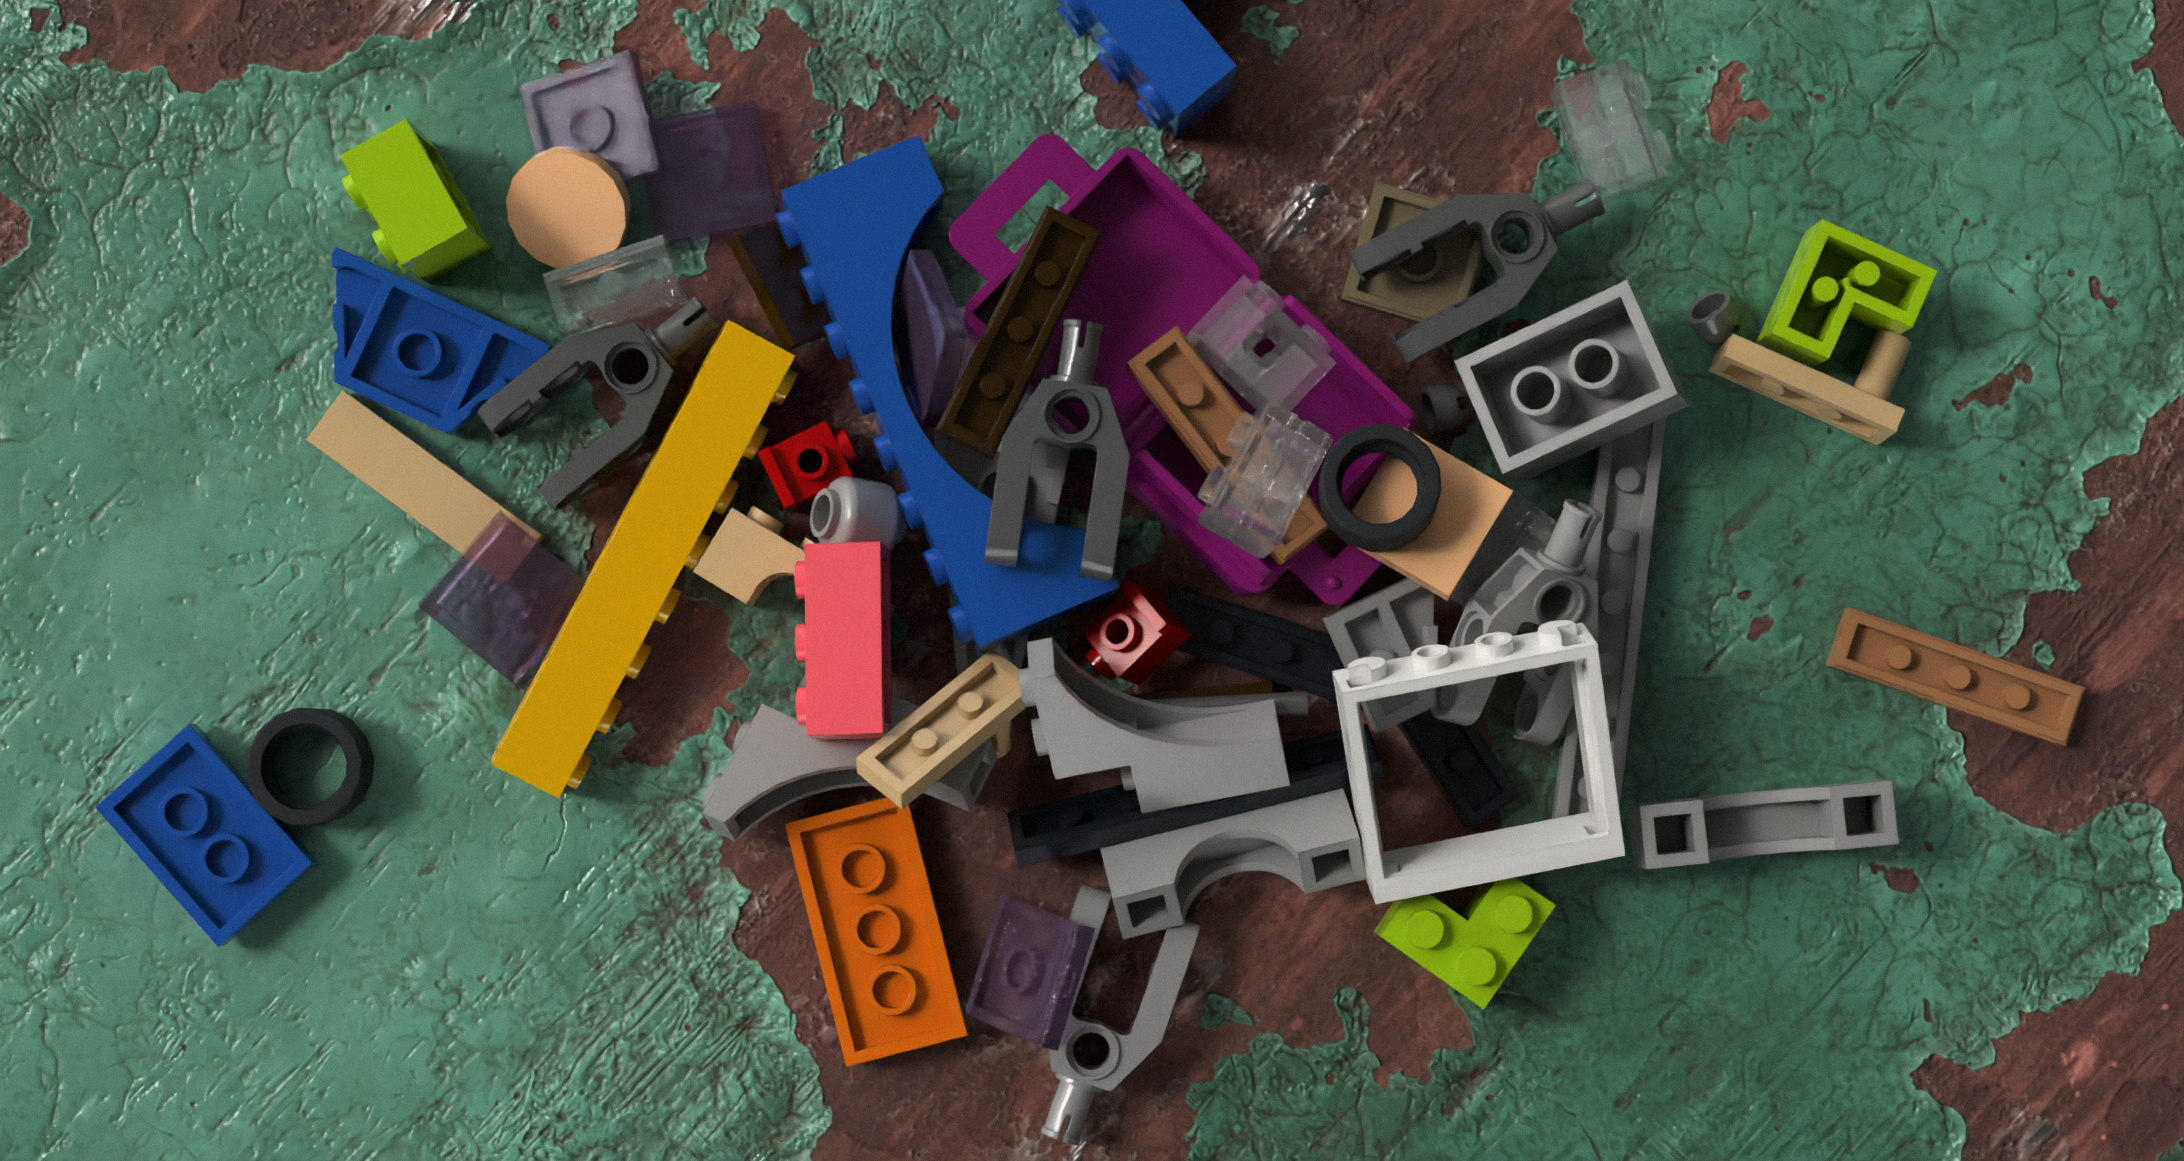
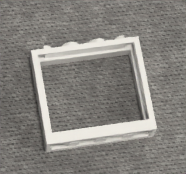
[1332,620,1625,904]

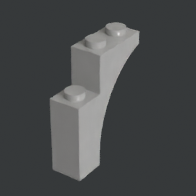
[1018,637,1290,814]
[702,695,997,842]

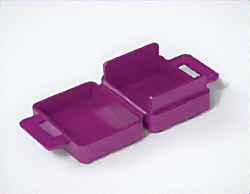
[949,134,1417,605]

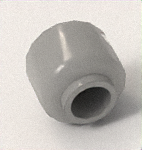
[810,476,907,552]

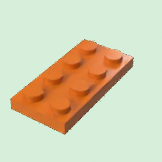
[785,797,969,1067]

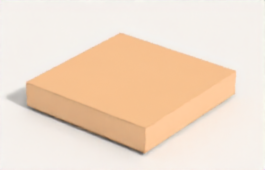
[1339,428,1513,601]

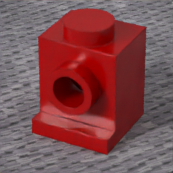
[757,420,860,512]
[1083,579,1192,685]

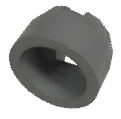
[1686,289,1742,344]
[1419,383,1469,435]

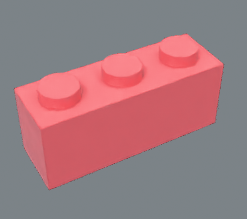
[794,541,892,740]

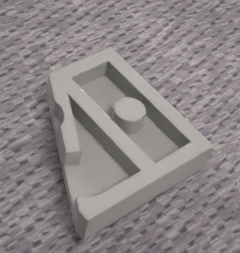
[1322,578,1438,733]

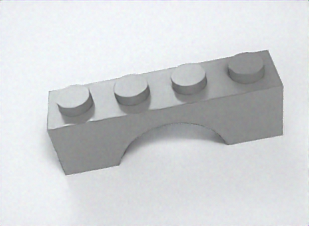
[1627,779,1899,869]
[1100,788,1366,939]

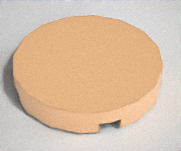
[506,147,631,270]

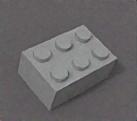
[1454,280,1690,484]

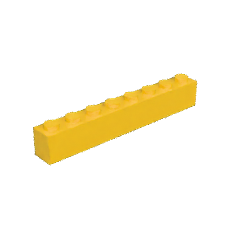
[491,320,798,798]

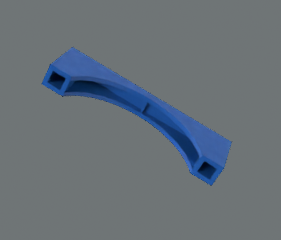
[775,135,1120,655]

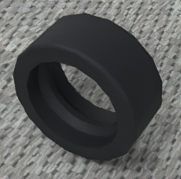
[1318,424,1441,552]
[246,708,374,826]

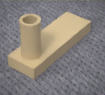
[1708,330,1911,446]
[856,648,1026,809]

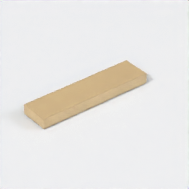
[306,390,544,585]

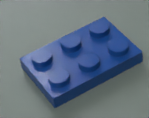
[95,724,318,947]

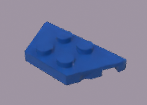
[331,246,553,436]

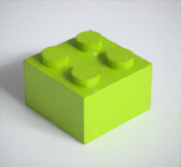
[340,119,493,284]

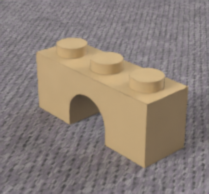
[693,505,896,615]

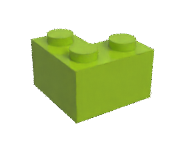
[1756,219,1938,367]
[1373,877,1556,1009]

